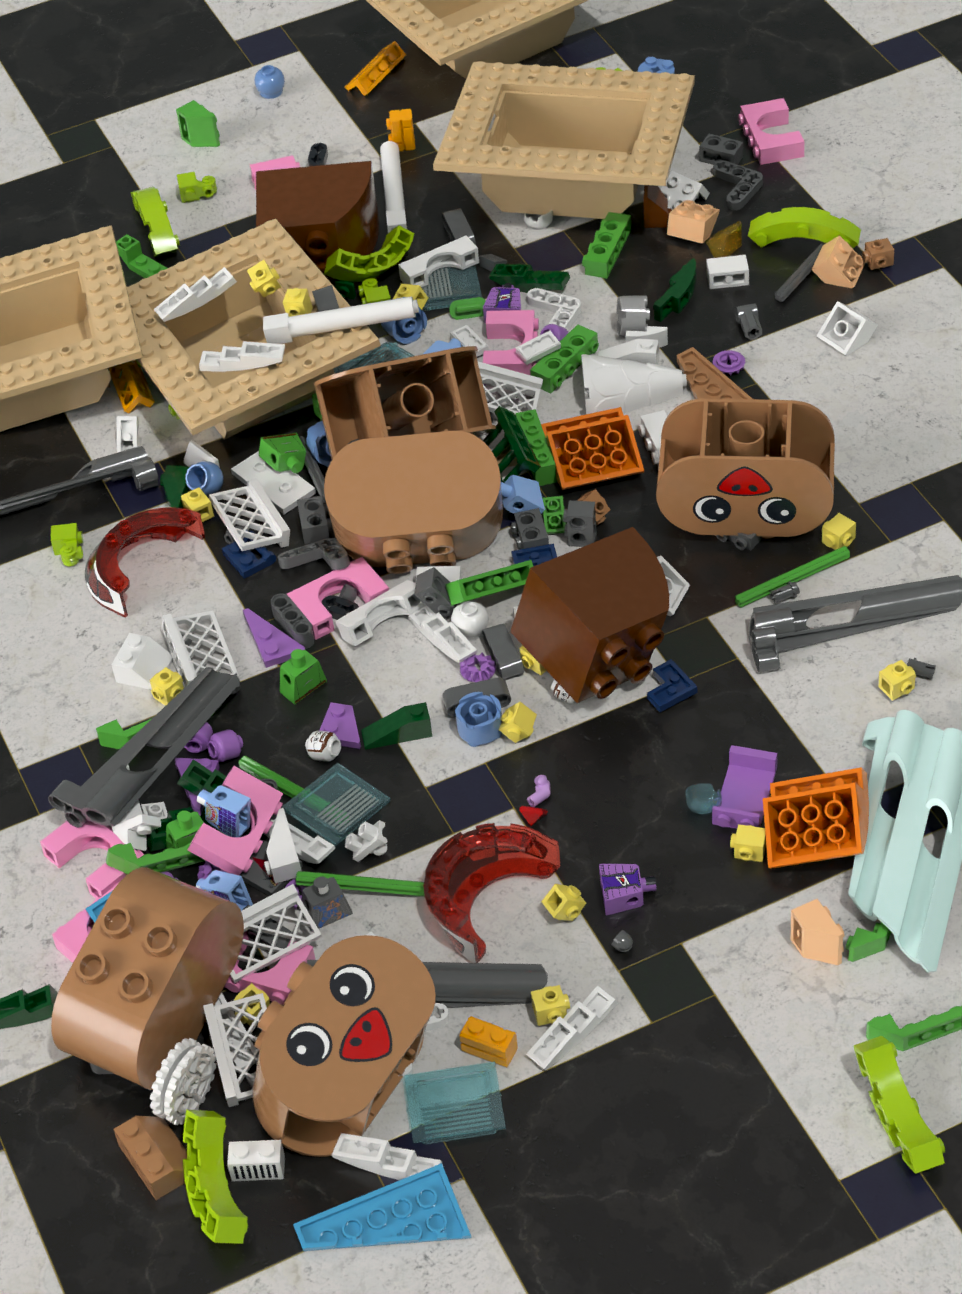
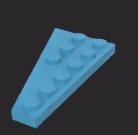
[293,1163,472,1251]

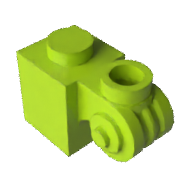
[177,171,217,203]
[358,278,391,305]
[51,523,84,566]

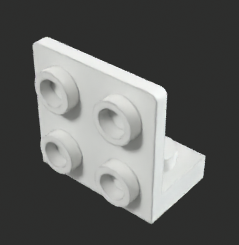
[660,171,710,210]

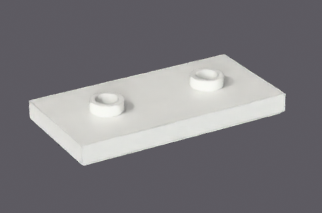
[231,451,316,514]

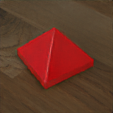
[519,806,548,826]

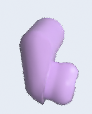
[527,775,551,807]

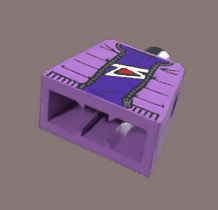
[483,283,521,323]
[599,864,656,915]

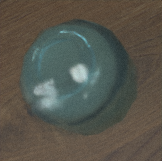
[685,784,722,815]

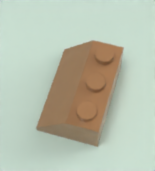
[114,1116,187,1200]

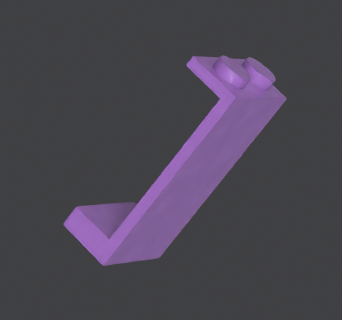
[712,745,777,829]

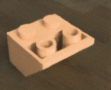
[667,200,720,244]
[812,235,865,288]
[790,899,845,965]

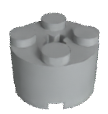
[616,295,650,336]

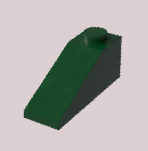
[160,465,191,526]
[361,702,433,750]

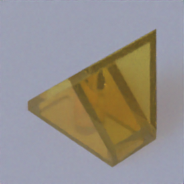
[706,221,742,258]

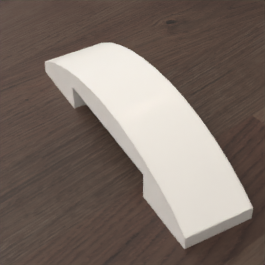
[263,813,335,864]

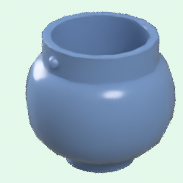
[254,65,285,99]
[185,461,224,496]

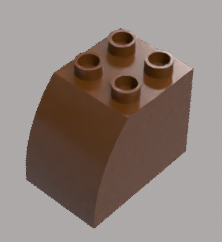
[256,161,379,285]
[510,527,669,703]

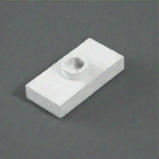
[450,325,489,357]
[516,331,561,365]

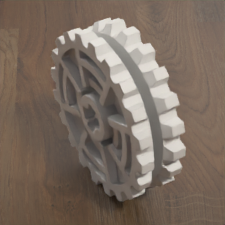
[150,1038,216,1125]

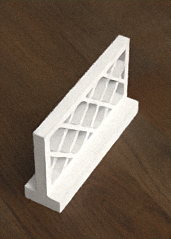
[478,361,543,413]
[209,478,290,551]
[162,611,239,688]
[230,884,322,983]
[203,993,267,1107]

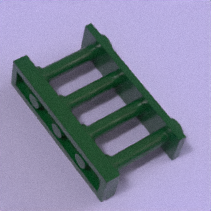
[483,406,541,483]

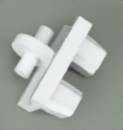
[345,820,387,862]

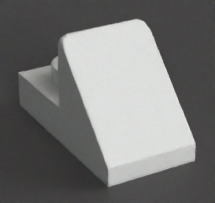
[117,416,142,453]
[112,814,161,851]

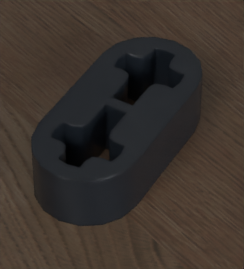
[308,143,328,166]
[322,595,359,620]

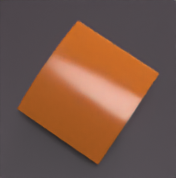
[541,407,644,490]
[763,767,869,869]

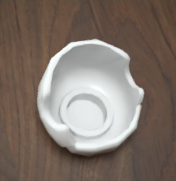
[524,210,553,229]

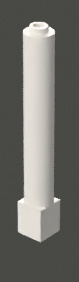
[380,141,407,233]
[263,296,419,344]

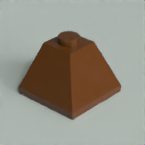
[644,185,672,228]

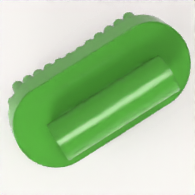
[449,297,485,320]

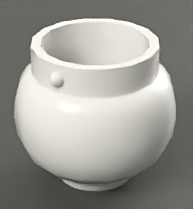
[451,601,489,641]

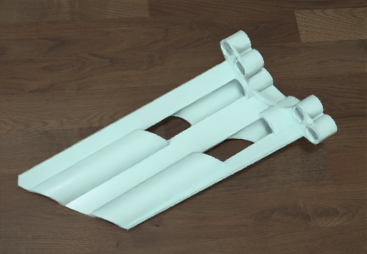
[848,710,962,972]

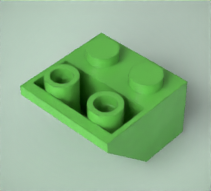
[176,100,220,147]

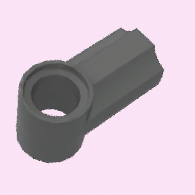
[735,303,762,340]

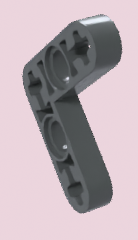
[713,160,763,210]
[277,538,350,570]

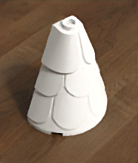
[581,354,687,414]

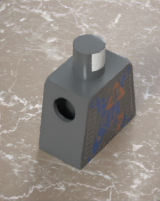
[302,876,353,932]

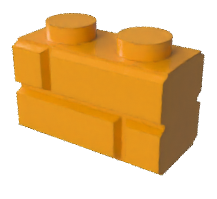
[386,109,415,151]
[459,1016,518,1067]

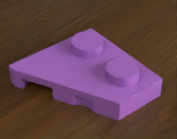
[319,702,361,749]

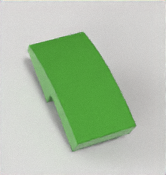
[542,496,566,534]

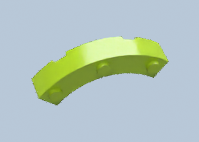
[131,186,180,257]
[748,207,861,248]
[324,225,414,282]
[853,1036,945,1174]
[183,1110,248,1244]

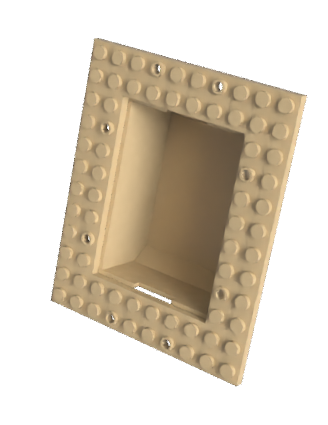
[366,0,588,79]
[433,61,695,219]
[127,218,381,440]
[0,226,143,431]

